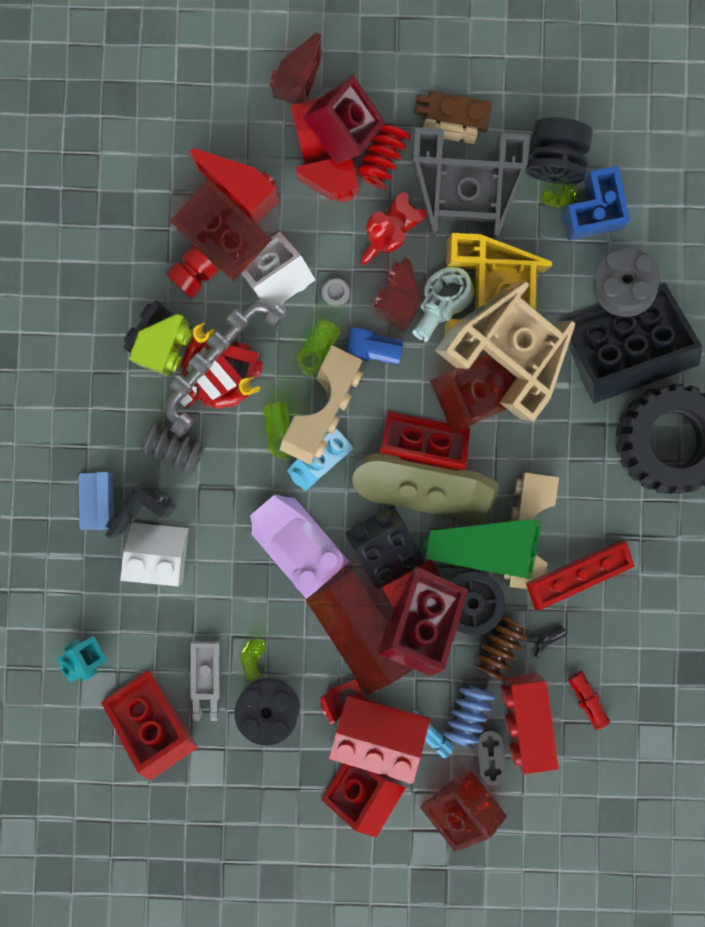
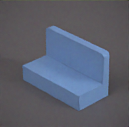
[79,472,114,530]

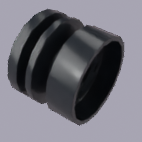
[525,117,593,185]

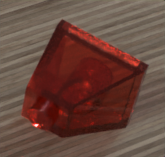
[269,33,323,104]

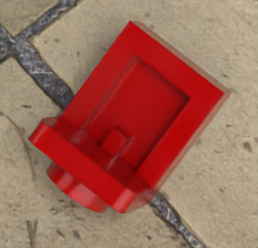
[223,342,264,383]

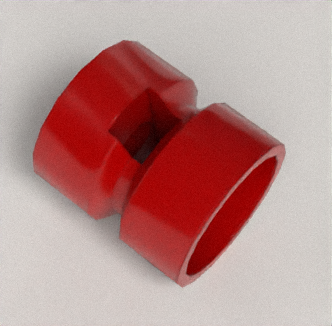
[165,245,219,299]

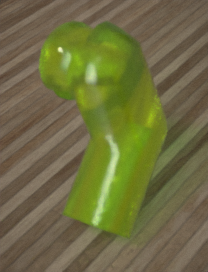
[540,185,577,208]
[240,638,266,681]

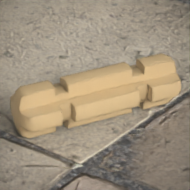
[423,119,478,144]

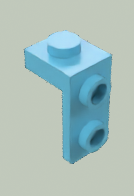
[287,429,353,492]

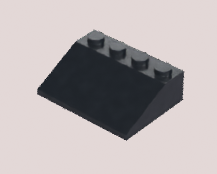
[560,283,703,404]

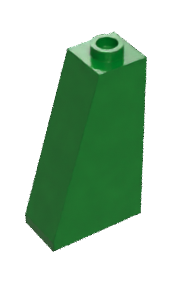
[424,519,542,579]

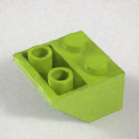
[129,314,192,378]

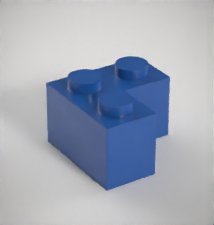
[562,166,631,241]

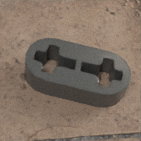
[476,728,506,785]

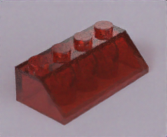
[306,569,414,695]

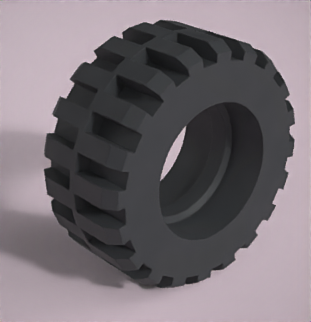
[616,384,705,494]

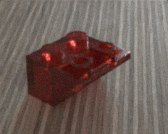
[374,257,422,332]

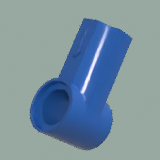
[345,328,404,365]

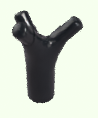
[522,626,567,658]

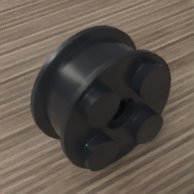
[448,570,505,635]
[234,678,300,746]

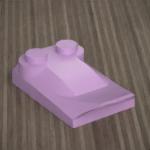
[250,494,349,599]

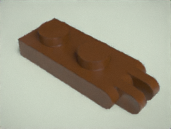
[414,92,492,132]

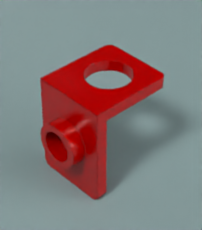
[320,679,365,724]

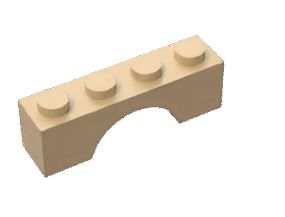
[280,345,364,465]
[502,473,559,589]

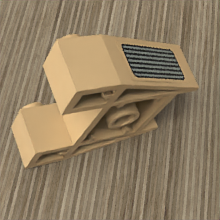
[435,282,575,422]

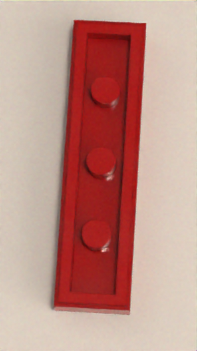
[525,540,635,611]

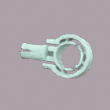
[412,267,475,342]

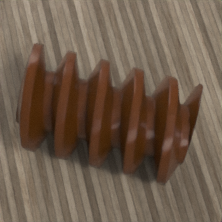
[474,615,529,680]

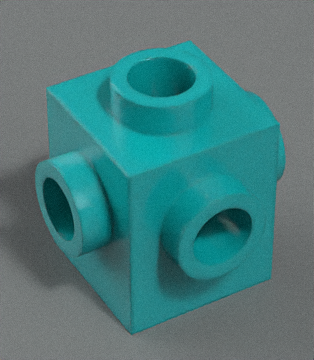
[56,636,108,683]

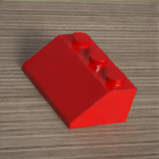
[379,411,471,471]
[329,694,430,784]

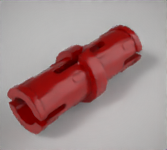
[567,671,611,730]

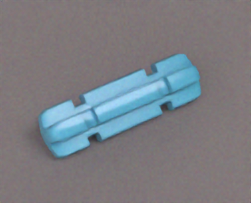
[413,711,454,758]

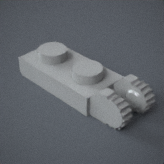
[191,641,220,721]

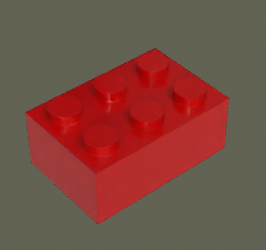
[500,673,559,774]

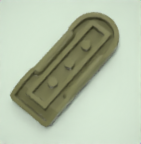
[352,453,499,526]

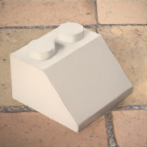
[234,232,315,306]
[121,523,189,586]

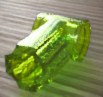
[297,318,341,376]
[263,402,292,460]

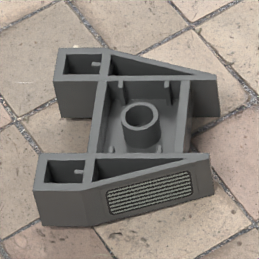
[412,127,530,240]

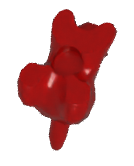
[360,192,427,265]

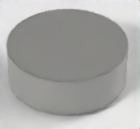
[322,278,350,308]

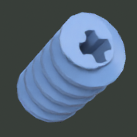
[443,683,496,748]

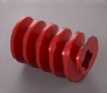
[357,124,411,190]

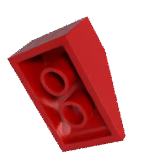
[189,148,279,226]
[101,670,198,780]

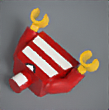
[180,322,260,409]

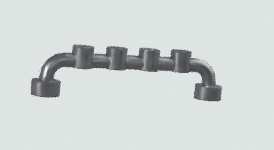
[165,301,288,437]

